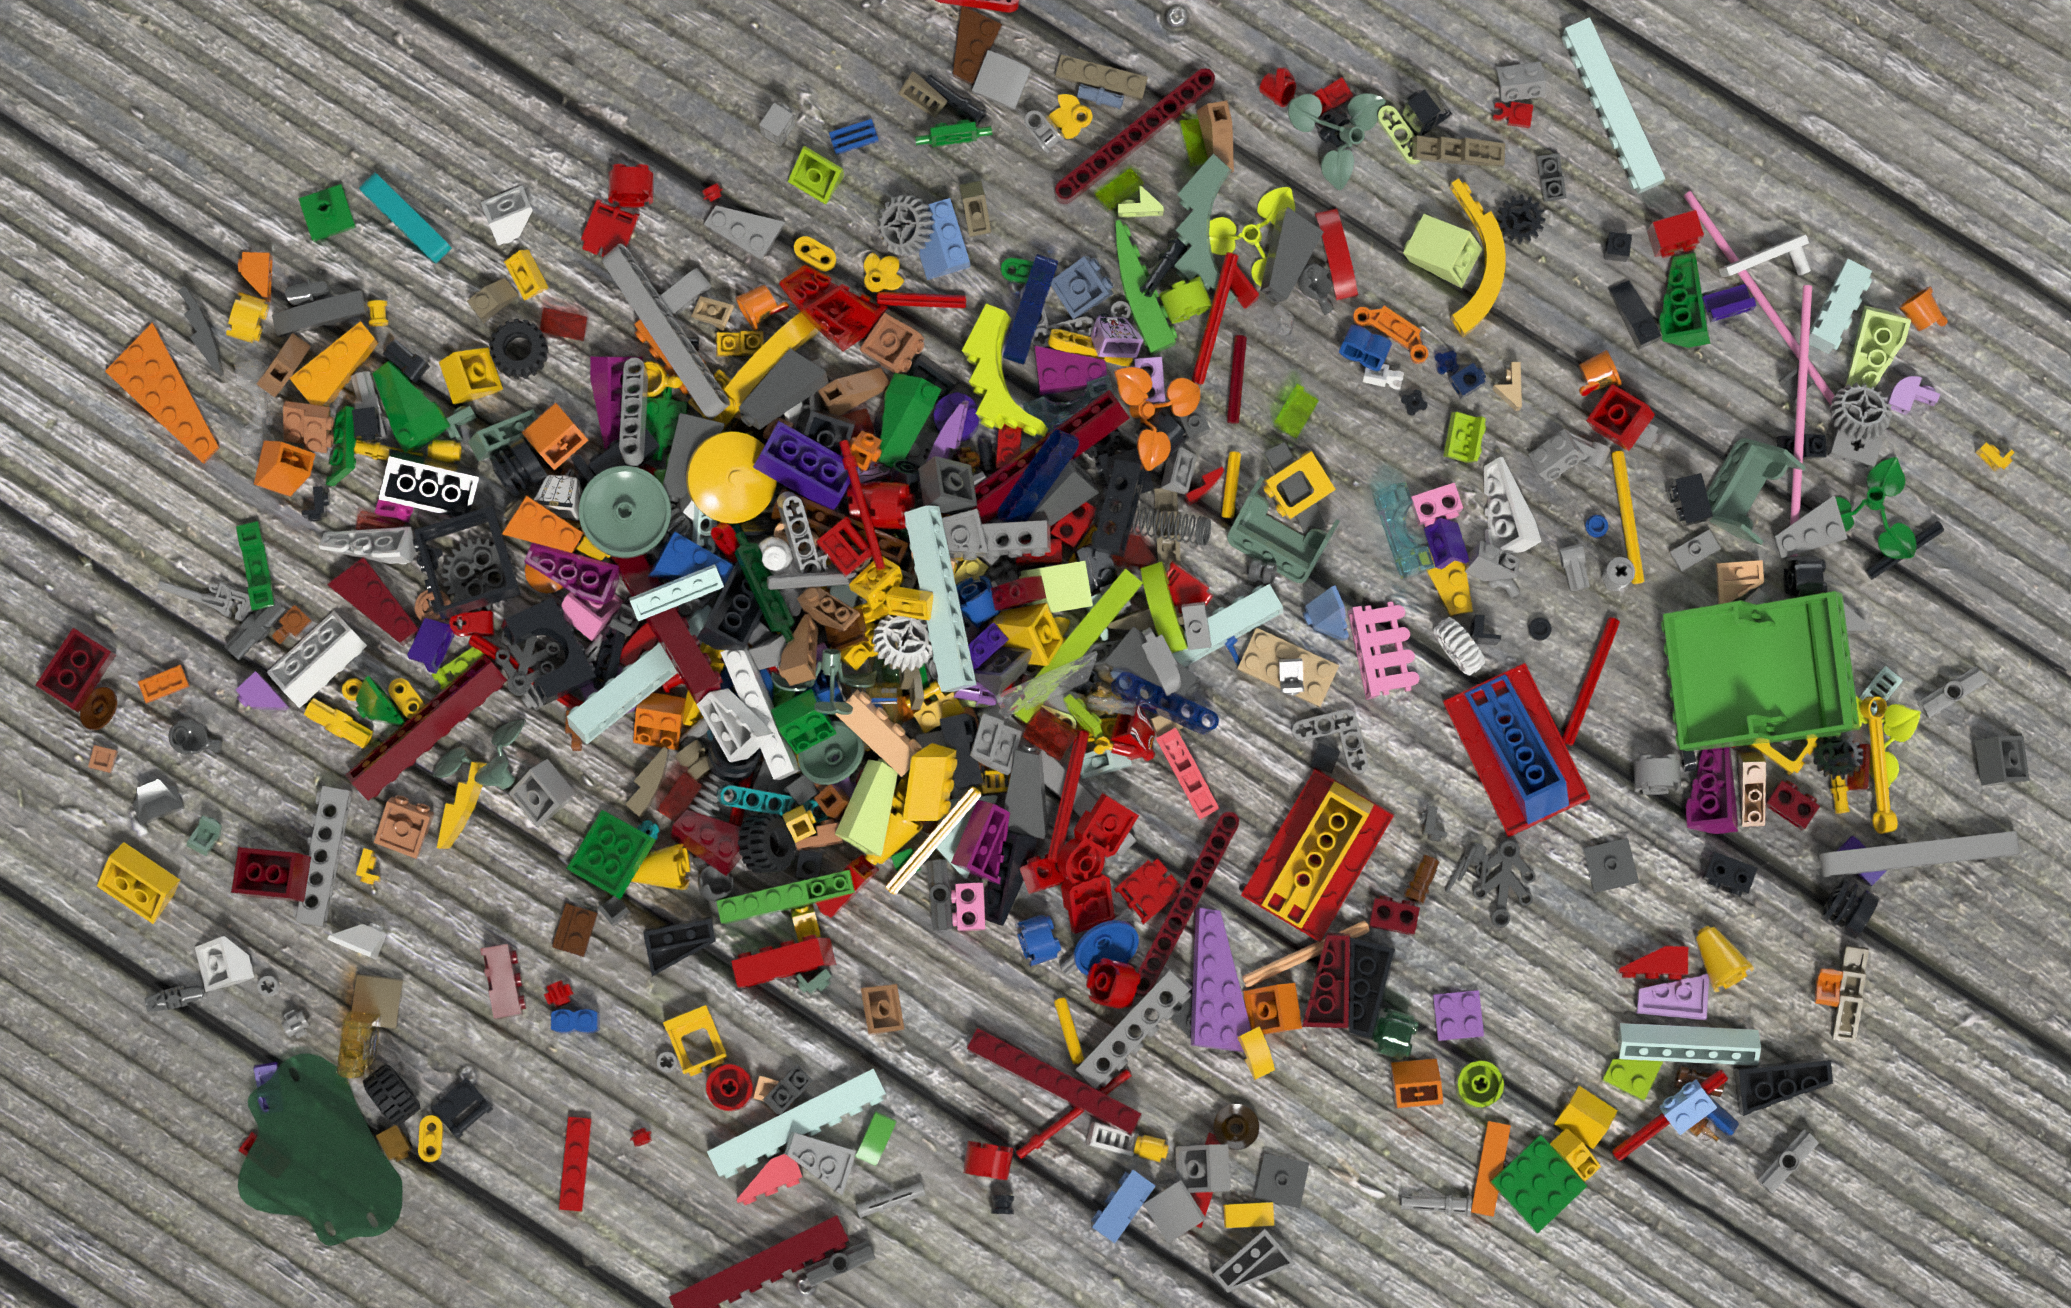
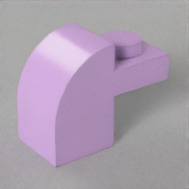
[1887,376,1940,415]

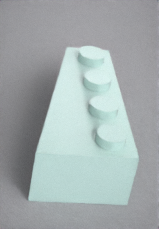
[1809,259,1872,354]

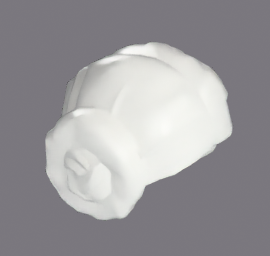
[759,537,793,576]

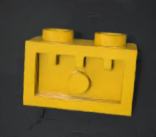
[849,556,904,610]

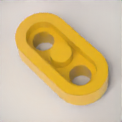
[794,236,836,271]
[388,678,425,719]
[418,1115,444,1162]

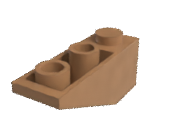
[1197,101,1234,173]
[256,333,311,397]
[818,368,890,415]
[797,587,860,631]
[1738,752,1766,827]

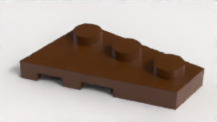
[953,6,1002,85]

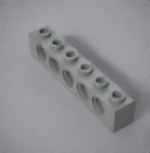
[911,520,1051,560]
[293,786,353,928]
[1076,968,1193,1089]

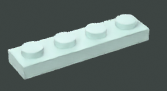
[629,564,724,621]

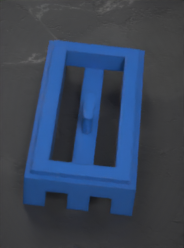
[829,119,879,155]

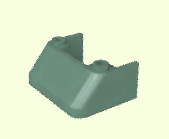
[1707,438,1806,545]
[1227,476,1340,583]

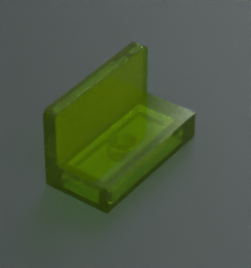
[1273,383,1319,439]

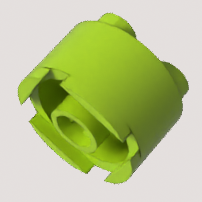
[1159,277,1212,324]
[1455,1061,1504,1108]

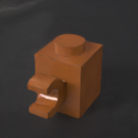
[814,783,850,820]

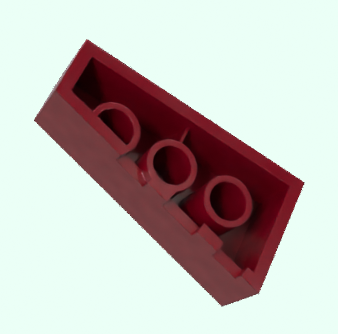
[327,557,419,646]
[1302,932,1350,1028]

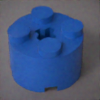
[956,576,1001,628]
[1016,914,1061,967]

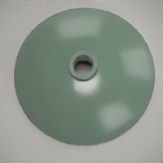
[798,721,864,785]

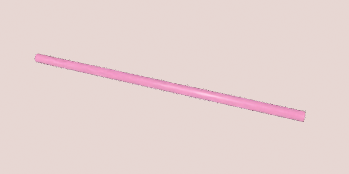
[1683,191,1835,406]
[1788,285,1812,557]

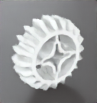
[872,615,933,672]
[1433,617,1485,675]

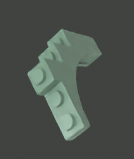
[1174,154,1238,305]

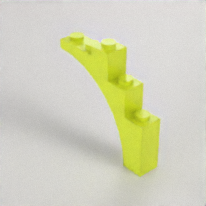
[962,304,1048,437]

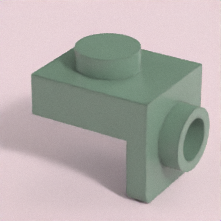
[446,406,477,442]
[186,815,222,857]
[796,969,832,994]

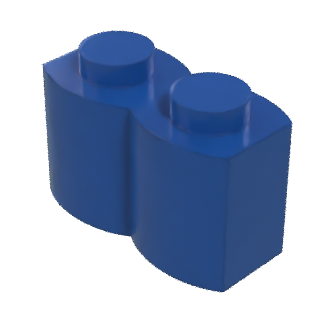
[1339,325,1392,371]
[551,1009,600,1034]

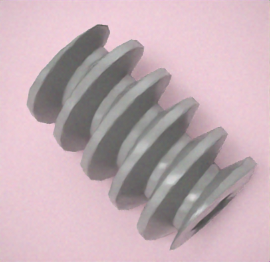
[1602,557,1635,592]
[688,774,736,818]

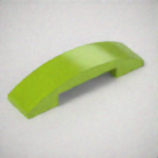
[1141,562,1188,654]

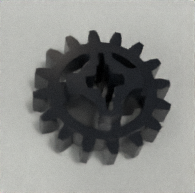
[1496,194,1546,245]
[1813,733,1863,780]

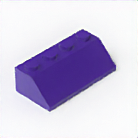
[753,421,858,511]

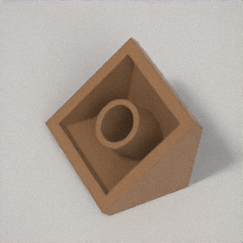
[861,984,905,1036]

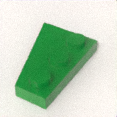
[325,406,356,487]

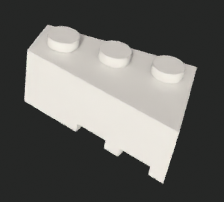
[697,689,775,762]

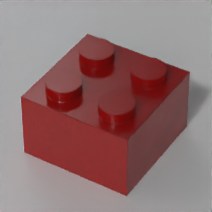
[1647,210,1704,258]
[1586,384,1655,451]

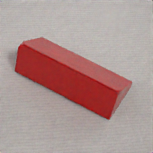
[1219,265,1259,309]

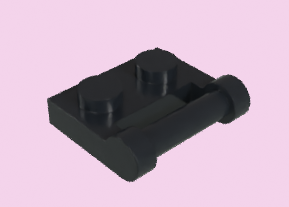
[431,1077,493,1139]

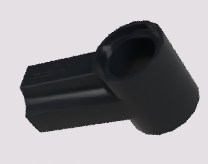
[383,339,430,384]

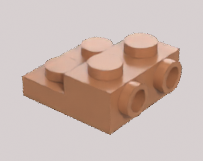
[859,313,925,374]
[283,401,334,453]
[374,795,434,859]
[796,819,844,852]

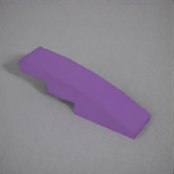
[920,401,969,486]

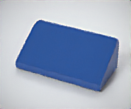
[1706,1095,1739,1136]

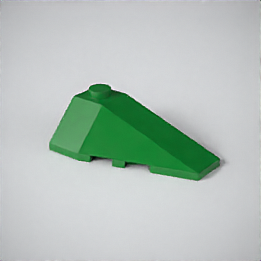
[1659,253,1711,348]
[372,361,450,452]
[877,373,941,470]
[355,676,405,726]

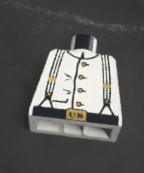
[534,468,583,521]

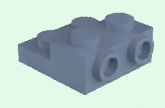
[1049,256,1114,319]

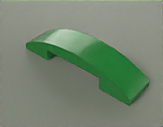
[236,521,275,611]

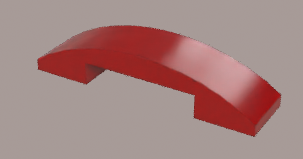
[1315,209,1358,301]

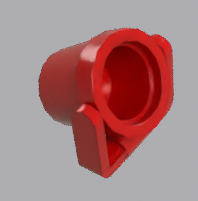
[1259,68,1296,108]

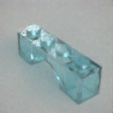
[1023,375,1118,437]
[1372,482,1435,579]

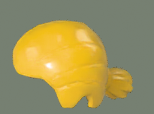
[635,361,683,397]

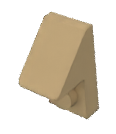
[691,296,734,331]
[1492,362,1522,411]

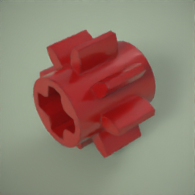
[544,980,573,1008]

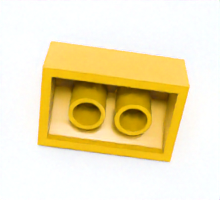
[903,743,957,821]
[97,842,180,924]

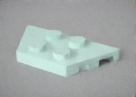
[936,795,998,879]

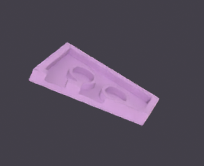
[1637,974,1709,1020]

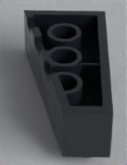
[1349,937,1396,1041]
[1734,1058,1833,1116]

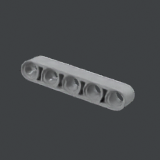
[619,358,648,466]

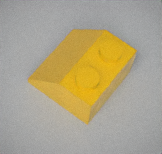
[439,347,503,404]

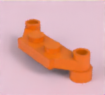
[1353,306,1428,364]

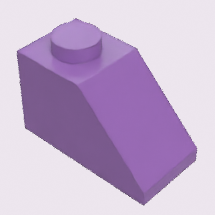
[235,671,289,710]

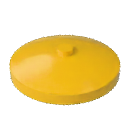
[686,431,777,523]

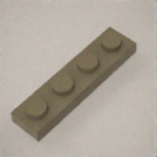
[1055,55,1148,100]

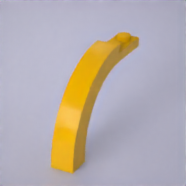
[1449,178,1506,338]
[703,312,819,433]

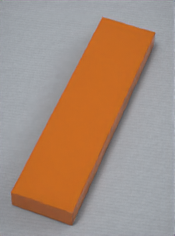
[1471,1121,1511,1217]

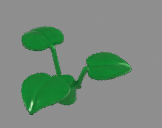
[1835,457,1916,559]

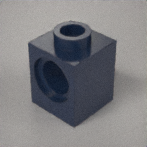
[1449,363,1486,399]

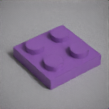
[1433,990,1484,1041]

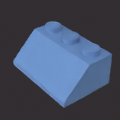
[909,198,970,280]

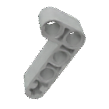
[777,492,839,574]

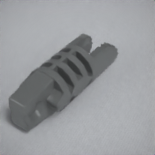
[145,985,205,1012]

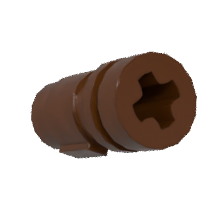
[1403,855,1440,905]
[1674,1065,1725,1097]

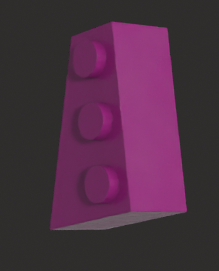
[1035,346,1108,395]
[951,800,1010,884]

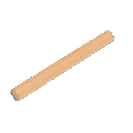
[1242,921,1370,987]

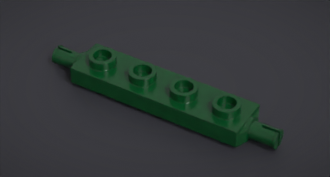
[734,531,795,643]

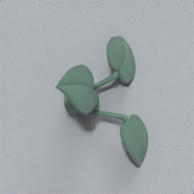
[1288,93,1386,191]
[772,649,877,715]
[433,719,526,790]

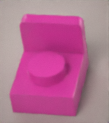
[375,499,414,522]

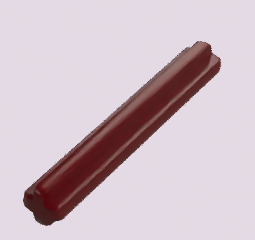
[1227,335,1247,424]

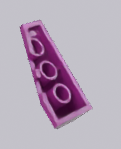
[590,356,643,449]
[524,542,619,604]
[1686,747,1738,834]

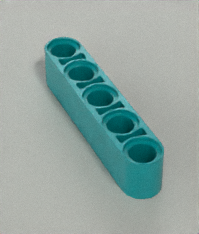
[359,172,452,264]
[717,785,829,822]

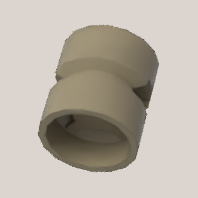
[675,739,712,783]

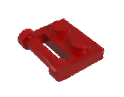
[816,517,872,578]

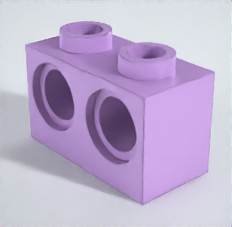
[1130,357,1165,404]

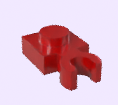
[1492,102,1533,129]

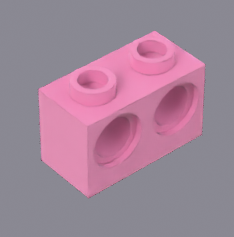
[1410,483,1463,527]
[951,883,985,931]

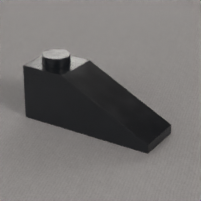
[1608,280,1661,350]

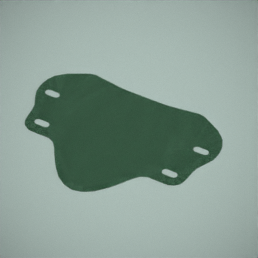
[238,1053,403,1246]

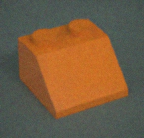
[1243,983,1302,1035]

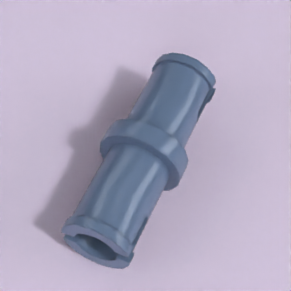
[1077,84,1124,109]

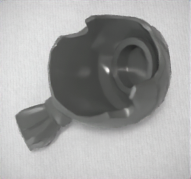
[1298,263,1334,315]
[168,719,223,755]
[692,857,734,902]

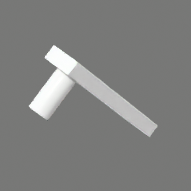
[1719,235,1811,277]

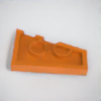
[502,496,585,553]

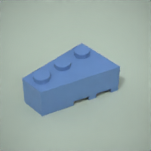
[1091,1170,1155,1244]

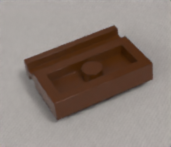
[824,609,869,651]
[552,903,598,957]

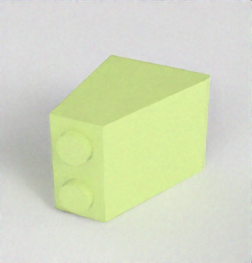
[1403,214,1482,288]
[1019,561,1093,613]

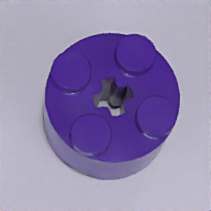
[934,392,980,442]

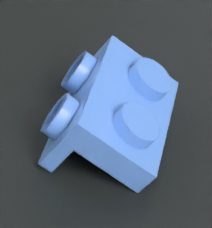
[1660,1080,1717,1135]

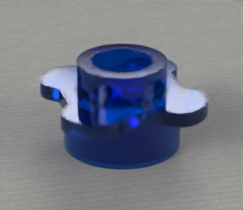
[1435,350,1459,375]

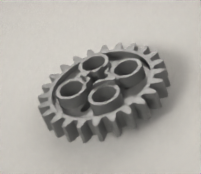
[442,538,517,612]

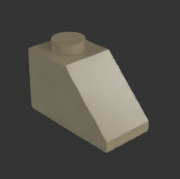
[959,181,991,237]
[467,278,519,324]

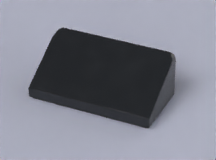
[907,355,959,400]

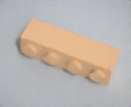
[836,689,922,777]

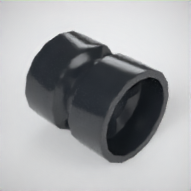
[889,460,921,499]

